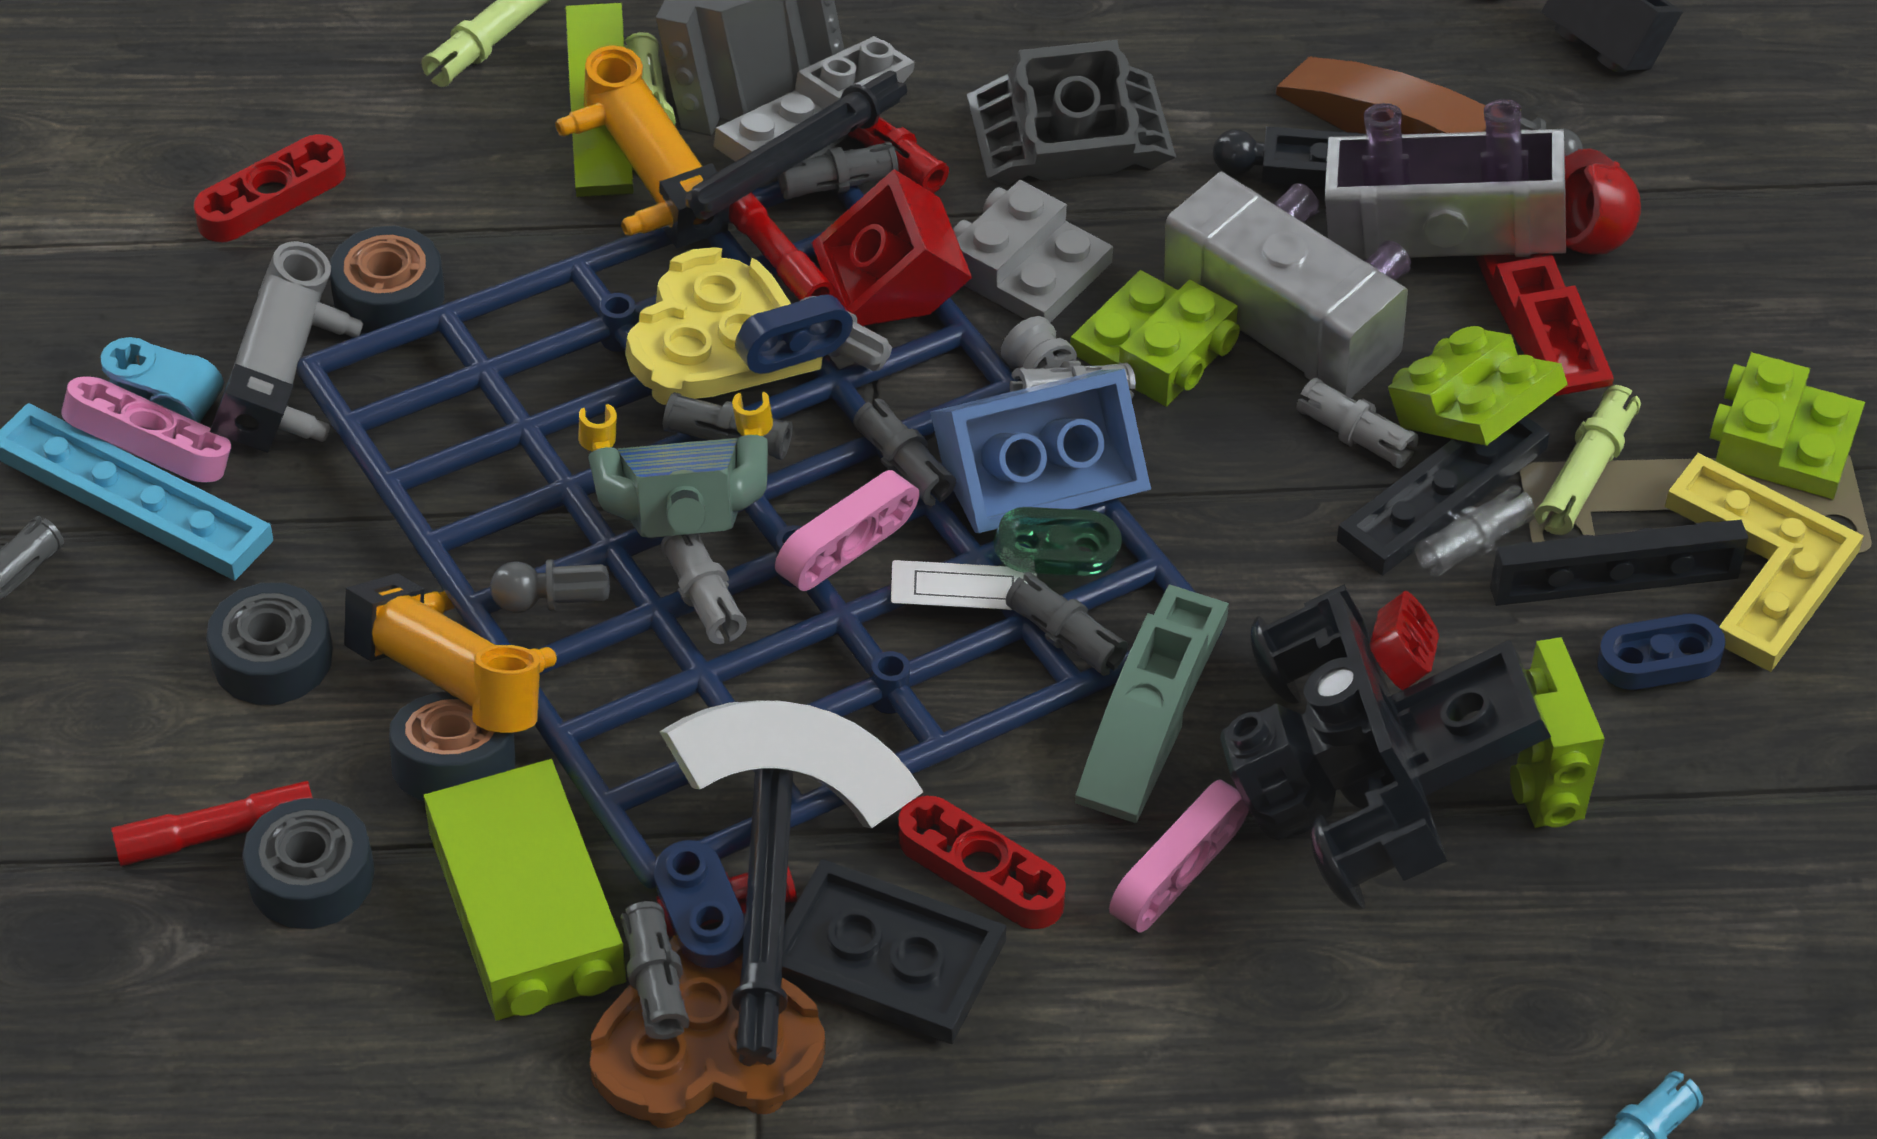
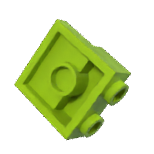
[1070,270,1240,407]
[1388,326,1568,446]
[1710,352,1865,500]
[1510,637,1605,828]

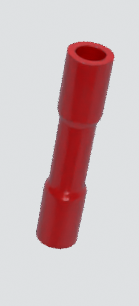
[729,192,834,301]
[111,780,312,866]

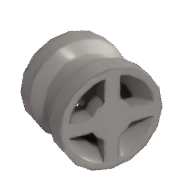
[1001,316,1077,369]

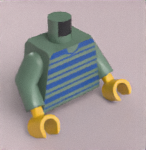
[578,392,773,538]

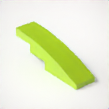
[566,3,634,197]

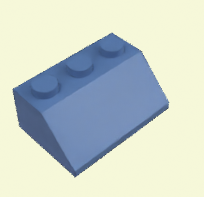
[930,369,1151,533]

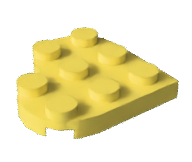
[625,247,823,405]

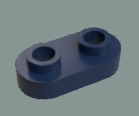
[735,295,853,374]
[1597,614,1725,690]
[654,840,745,968]

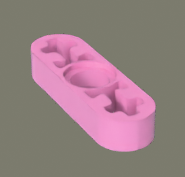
[61,376,231,482]
[775,470,919,591]
[1109,780,1249,932]

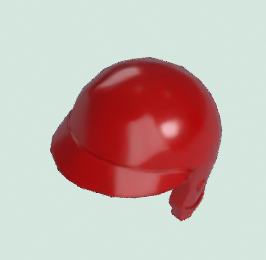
[1565,148,1641,255]

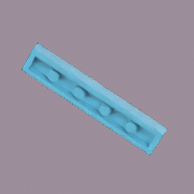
[0,403,274,581]

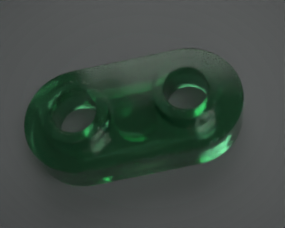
[994,507,1122,576]

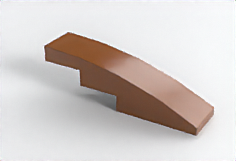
[1276,57,1501,135]

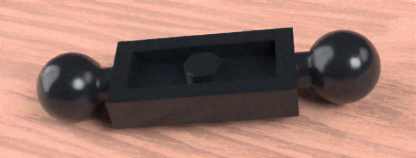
[1213,126,1372,187]

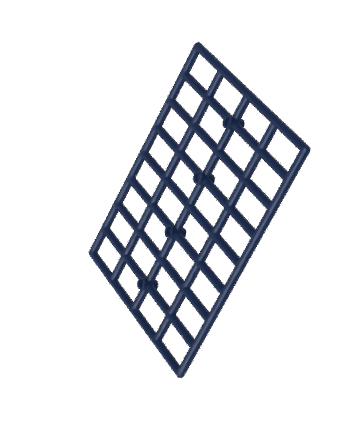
[296,180,1223,889]

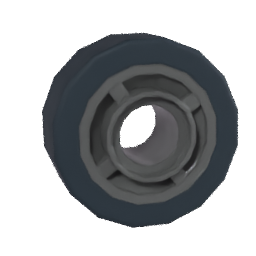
[206,583,333,705]
[242,798,375,929]

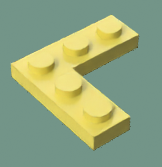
[1665,453,1864,672]

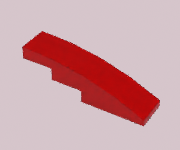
[1475,254,1614,396]

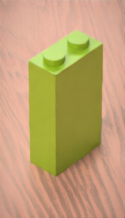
[424,759,626,1021]

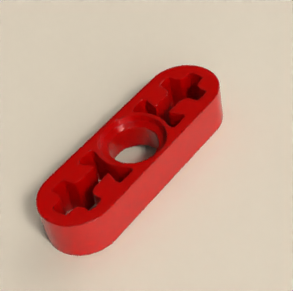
[194,134,346,242]
[1370,591,1439,690]
[899,796,1066,929]

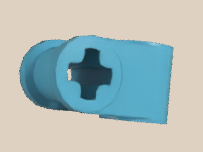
[100,337,224,423]

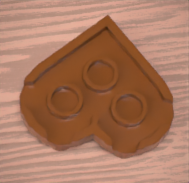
[590,936,826,1128]

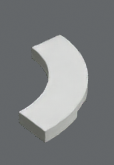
[659,700,923,828]

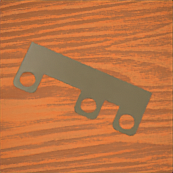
[1520,455,1872,555]

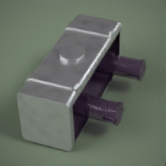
[1325,99,1566,262]
[1164,172,1411,398]

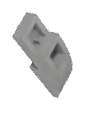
[713,36,915,161]

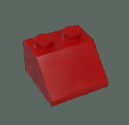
[811,169,972,326]

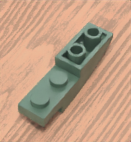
[1075,584,1229,823]

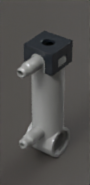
[210,241,363,453]

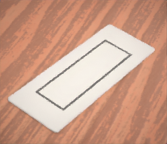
[891,560,1037,610]

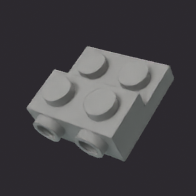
[953,180,1113,322]

